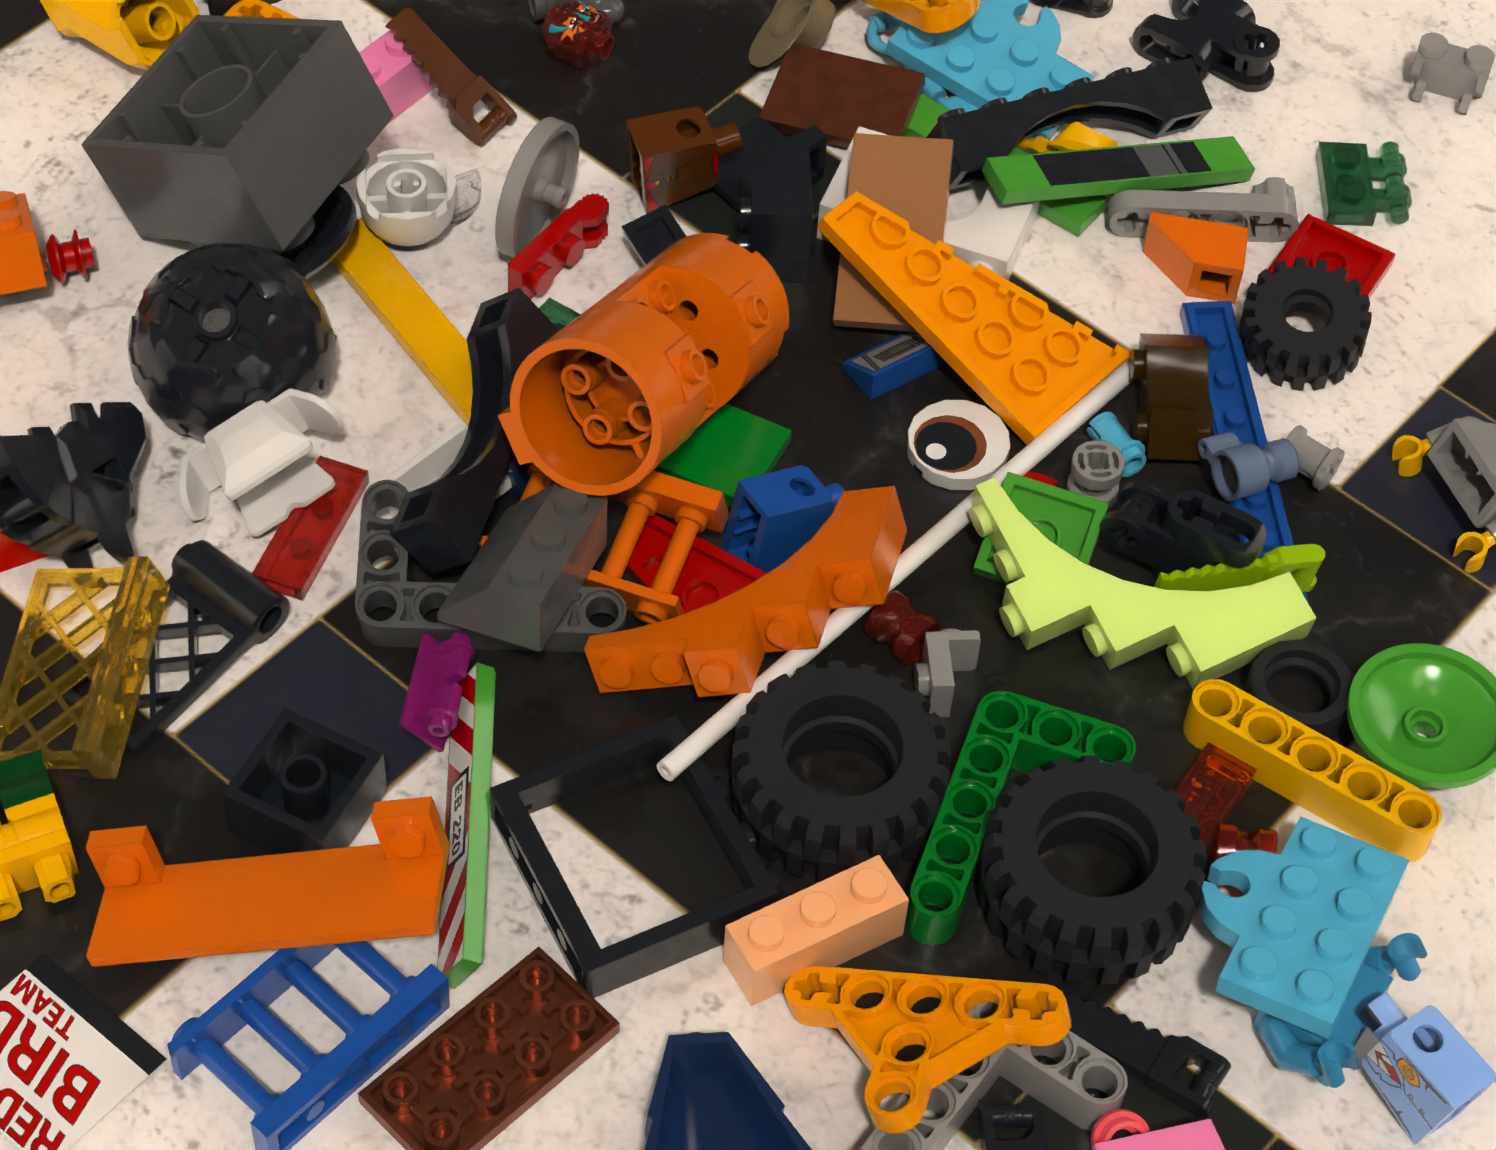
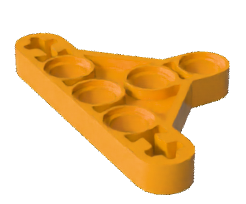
[784,966,1071,1134]

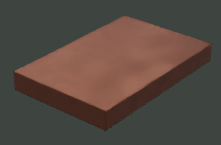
[759,43,925,148]

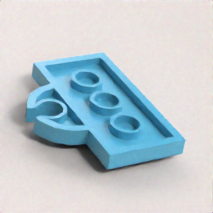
[885,0,1095,140]
[1198,816,1409,1039]

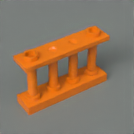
[478,462,729,624]

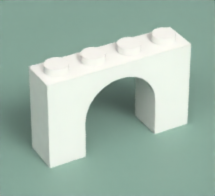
[816,126,1040,280]

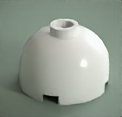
[356,147,457,246]

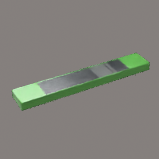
[982,136,1255,204]

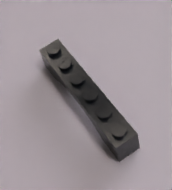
[926,57,1213,190]
[390,288,558,574]

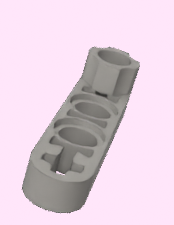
[1108,177,1299,243]

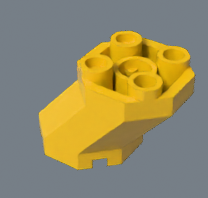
[40,0,200,70]

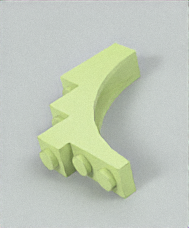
[969,477,1316,690]

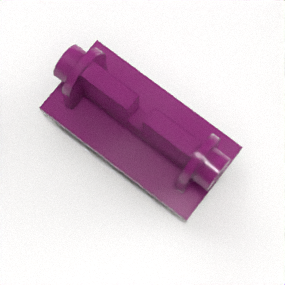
[399,632,475,753]

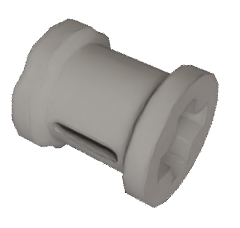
[1286,425,1345,491]

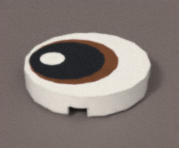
[906,400,1010,490]

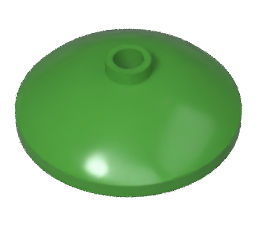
[1346,643,1496,789]

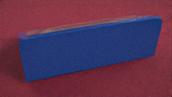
[842,331,947,401]

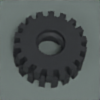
[1239,257,1372,391]

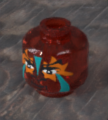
[542,0,615,70]

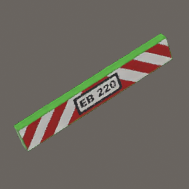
[437,662,496,989]

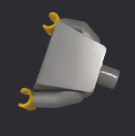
[1392,416,1496,573]

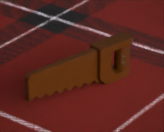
[385,7,517,146]

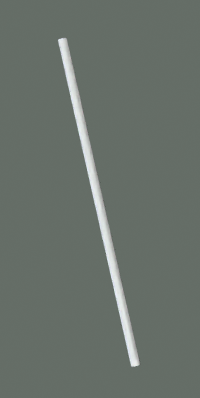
[657,357,1135,781]

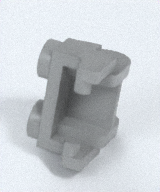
[1409,32,1495,114]

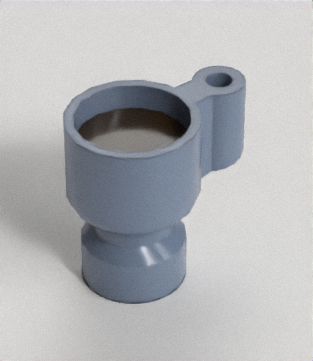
[1198,432,1299,501]

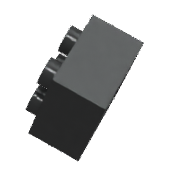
[81,15,394,254]

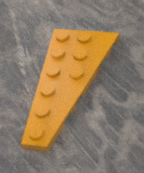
[816,191,1130,445]

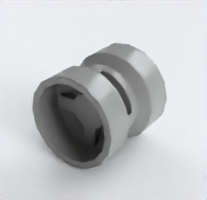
[1066,440,1125,509]

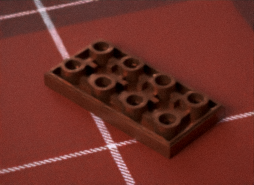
[358,946,620,1150]

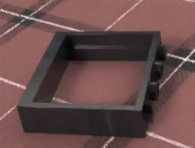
[490,715,783,998]

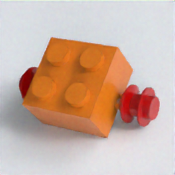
[0,191,95,295]

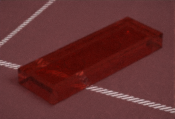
[252,456,369,601]

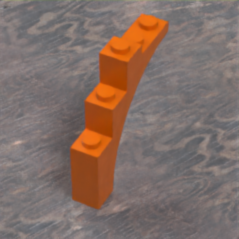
[584,486,907,697]

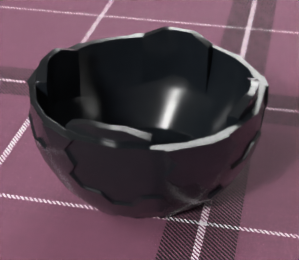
[128,243,337,442]

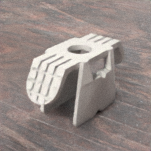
[178,388,343,537]

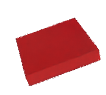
[1268,214,1396,299]

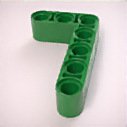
[905,691,1136,946]

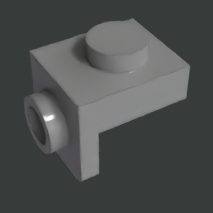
[914,628,981,717]

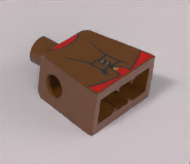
[626,106,743,214]

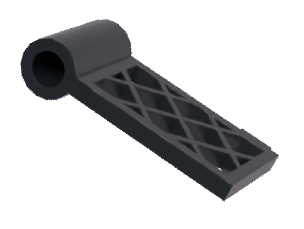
[53,540,289,758]

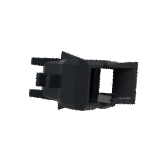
[0,402,146,583]

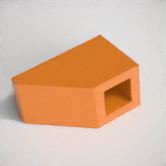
[1142,211,1249,304]

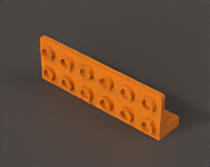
[86,796,450,967]

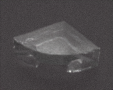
[450,168,481,227]

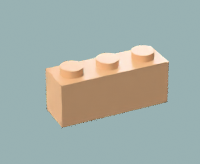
[723,855,909,1006]

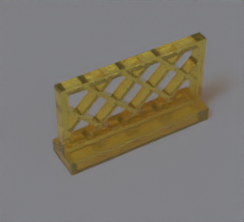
[0,556,170,779]

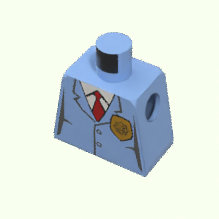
[1358,992,1496,1145]

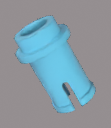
[1086,412,1147,477]

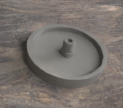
[495,117,579,258]

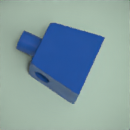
[720,465,844,573]

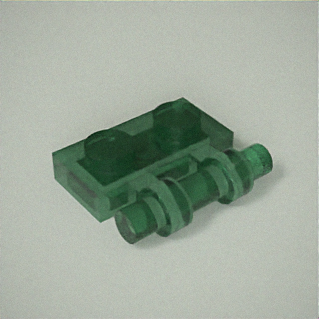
[1316,141,1412,226]

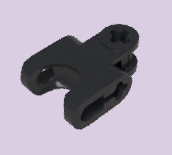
[1133,0,1280,92]
[1100,482,1267,582]

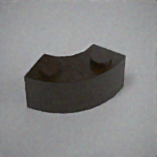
[1129,333,1213,461]

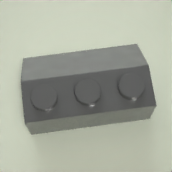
[437,483,607,652]

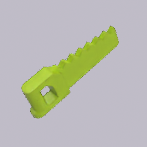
[1154,544,1326,593]

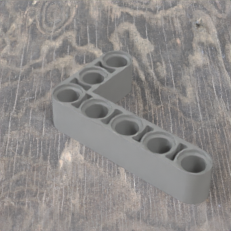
[859,1002,1128,1150]

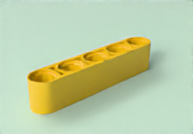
[1183,679,1442,862]

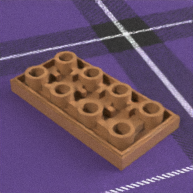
[833,133,954,332]

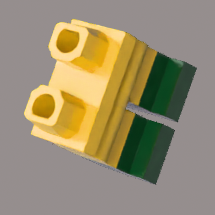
[0,749,79,922]

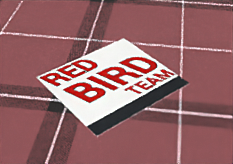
[0,953,167,1150]

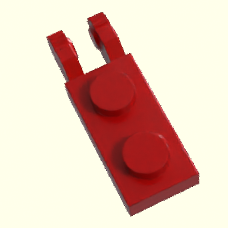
[508,193,609,299]

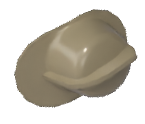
[748,0,836,67]

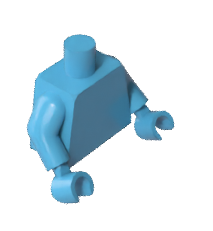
[1253,933,1428,1088]

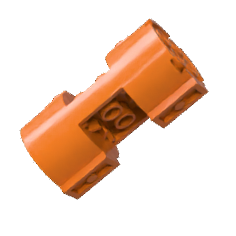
[498,233,789,496]

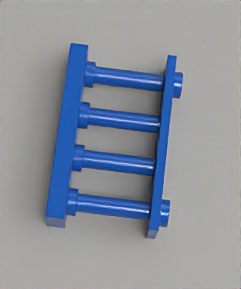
[167,941,450,1150]

